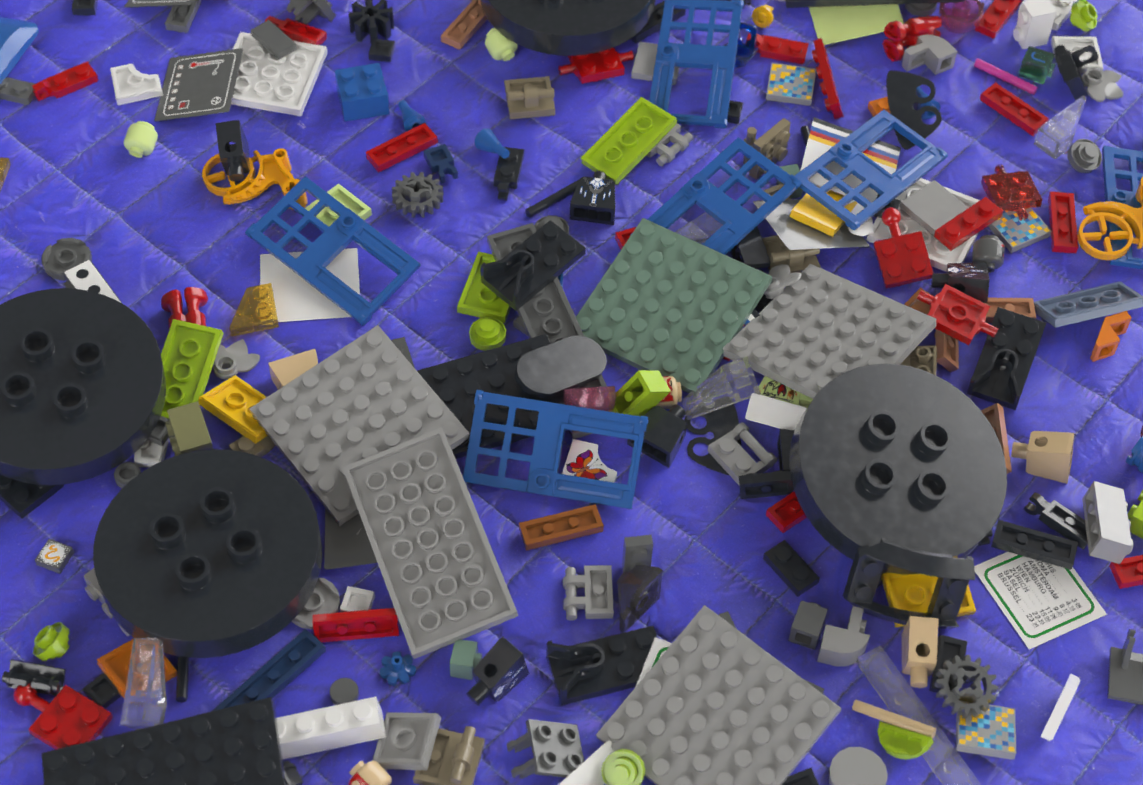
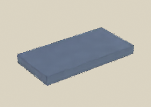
[1034,282,1143,328]

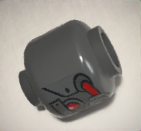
[972,235,1005,273]

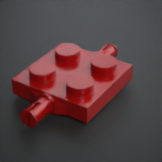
[558,47,634,84]
[917,284,999,345]

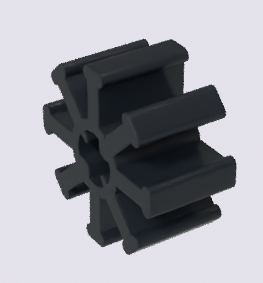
[348,0,394,44]

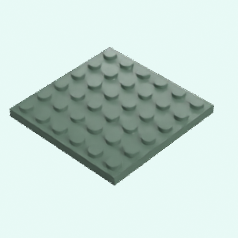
[576,218,772,398]

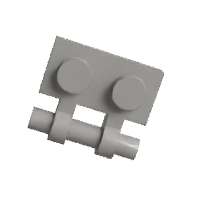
[646,124,693,166]
[562,565,614,621]

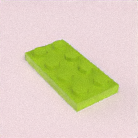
[580,97,677,186]
[161,319,224,419]

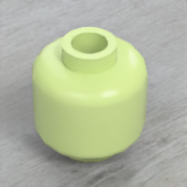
[485,28,518,61]
[124,121,158,158]

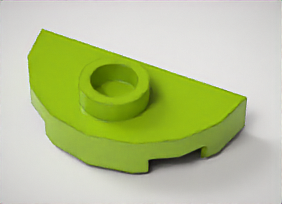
[877,721,934,760]

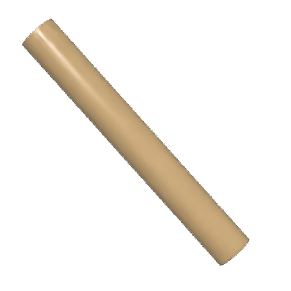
[852,700,936,739]

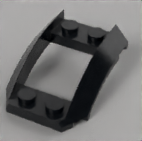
[843,538,976,629]

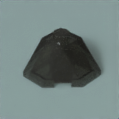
[617,565,663,633]

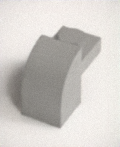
[902,35,957,75]
[817,606,870,667]

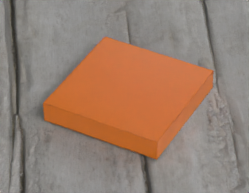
[97,638,177,704]

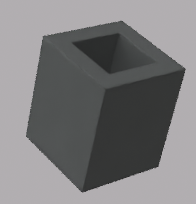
[788,600,828,650]

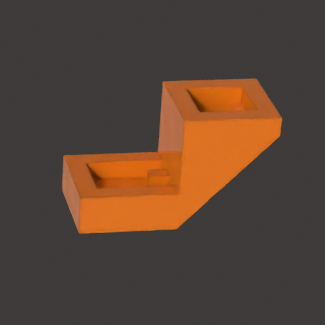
[1090,311,1131,362]

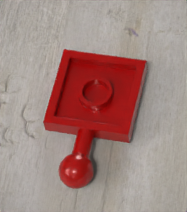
[873,207,933,289]
[13,684,113,750]

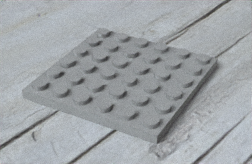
[722,264,937,399]
[249,325,470,526]
[596,605,841,785]

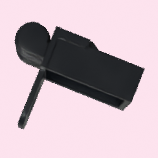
[1054,45,1099,100]

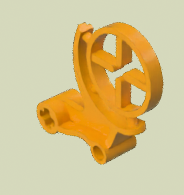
[202,148,308,210]
[1077,177,1143,260]

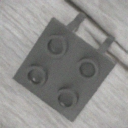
[1107,629,1143,705]
[506,719,584,779]

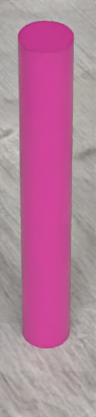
[974,58,1038,95]

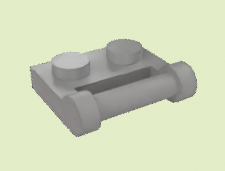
[707,422,777,485]

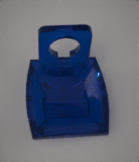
[723,22,759,68]

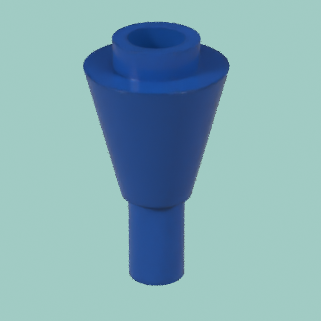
[916,86,940,119]
[398,100,426,132]
[475,128,510,159]

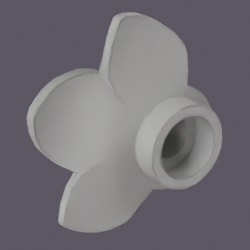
[1082,68,1124,102]
[764,264,802,299]
[214,339,260,379]

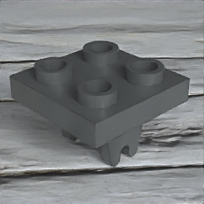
[287,0,336,25]

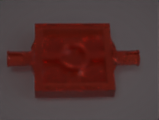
[981,165,1042,221]

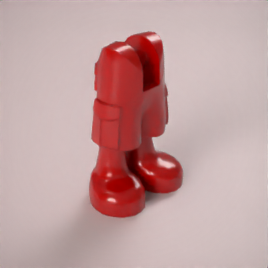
[883,15,942,62]
[161,287,208,330]

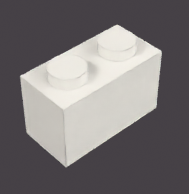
[1013,0,1057,49]

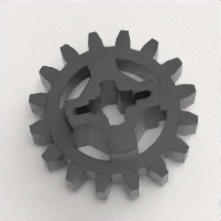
[392,172,443,218]
[934,654,998,718]

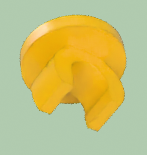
[752,4,774,28]

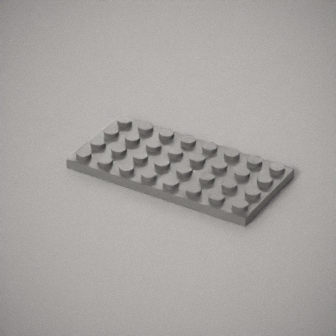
[342,427,519,659]

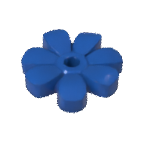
[380,652,416,686]

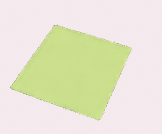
[809,4,904,45]

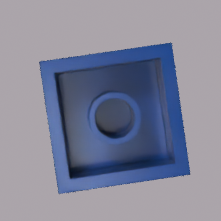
[334,63,390,122]

